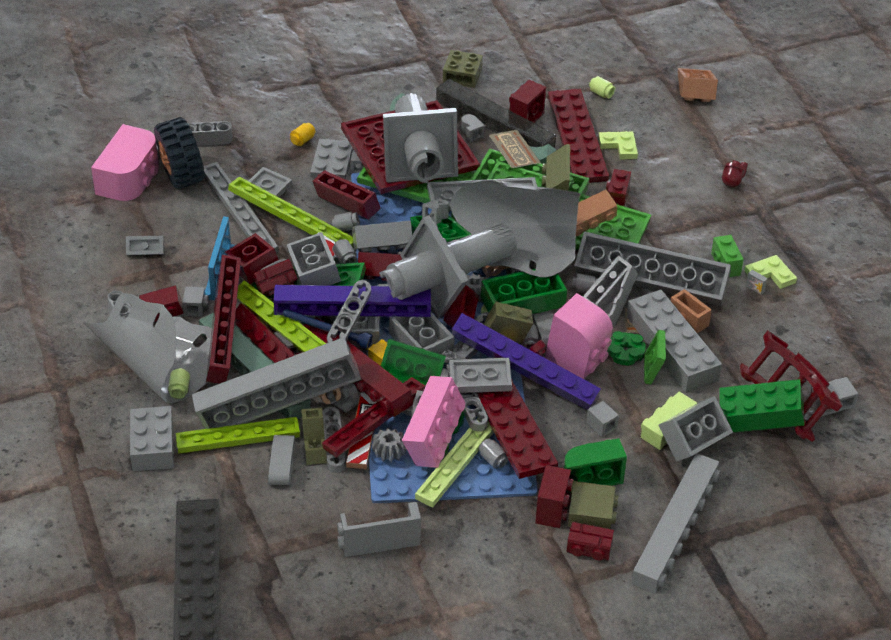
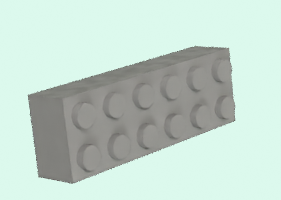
[626,290,722,392]

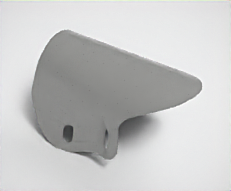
[451,179,581,277]
[83,293,212,403]

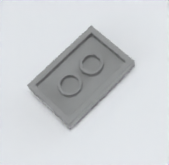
[310,139,353,179]
[449,358,512,393]

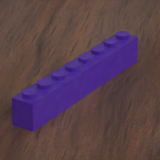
[274,285,431,317]
[452,313,601,411]

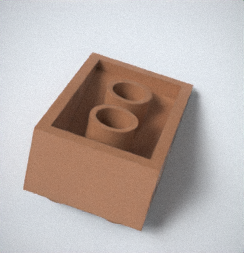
[678,68,718,102]

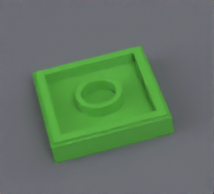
[644,330,666,385]

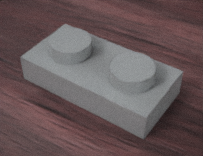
[126,236,164,255]

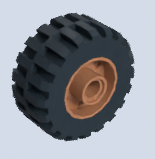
[154,117,205,189]

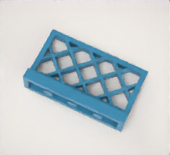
[205,216,235,301]

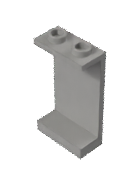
[337,502,421,557]

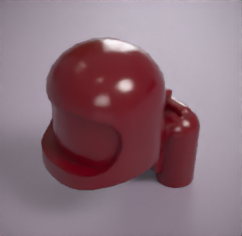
[722,160,748,187]

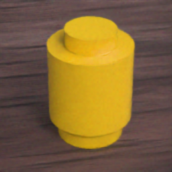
[290,123,316,146]

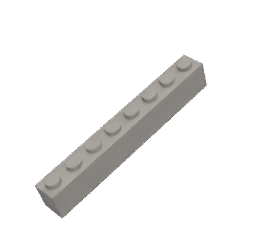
[631,453,721,593]

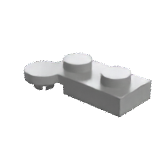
[440,341,478,363]

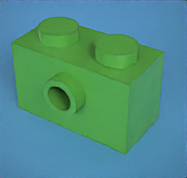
[711,235,744,277]

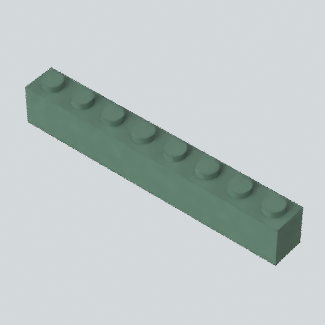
[199,312,311,419]

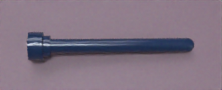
[283,309,373,350]

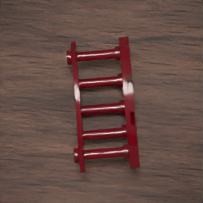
[740,330,842,442]

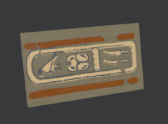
[489,130,541,168]

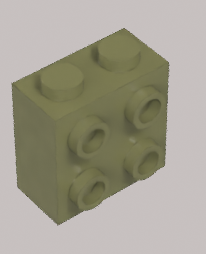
[443,50,483,88]
[483,302,533,345]
[568,481,619,529]

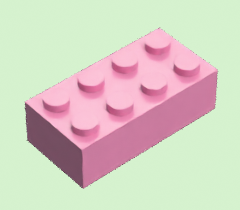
[402,376,465,468]

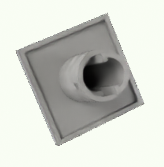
[383,93,458,183]
[379,215,517,319]

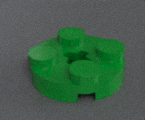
[607,331,646,366]

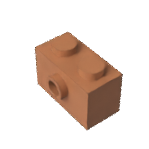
[670,289,712,333]

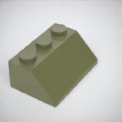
[541,144,570,191]

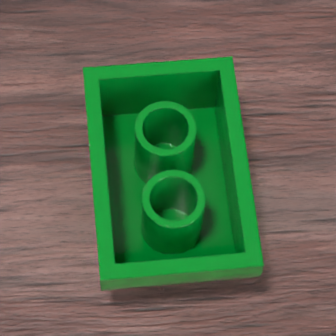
[564,438,627,493]

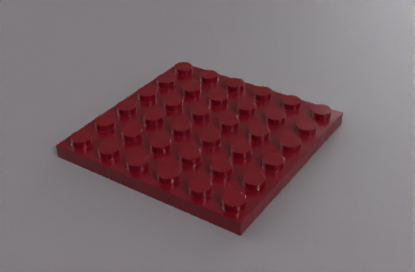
[341,100,480,194]

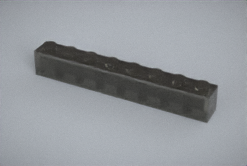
[436,79,556,148]

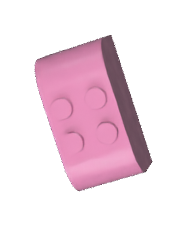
[91,124,159,201]
[545,293,613,379]

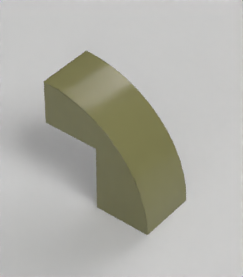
[301,408,327,465]

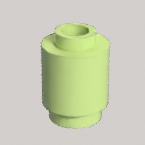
[589,76,615,98]
[168,368,190,399]

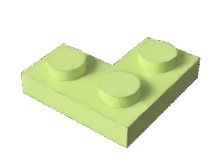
[598,131,638,159]
[745,255,797,289]

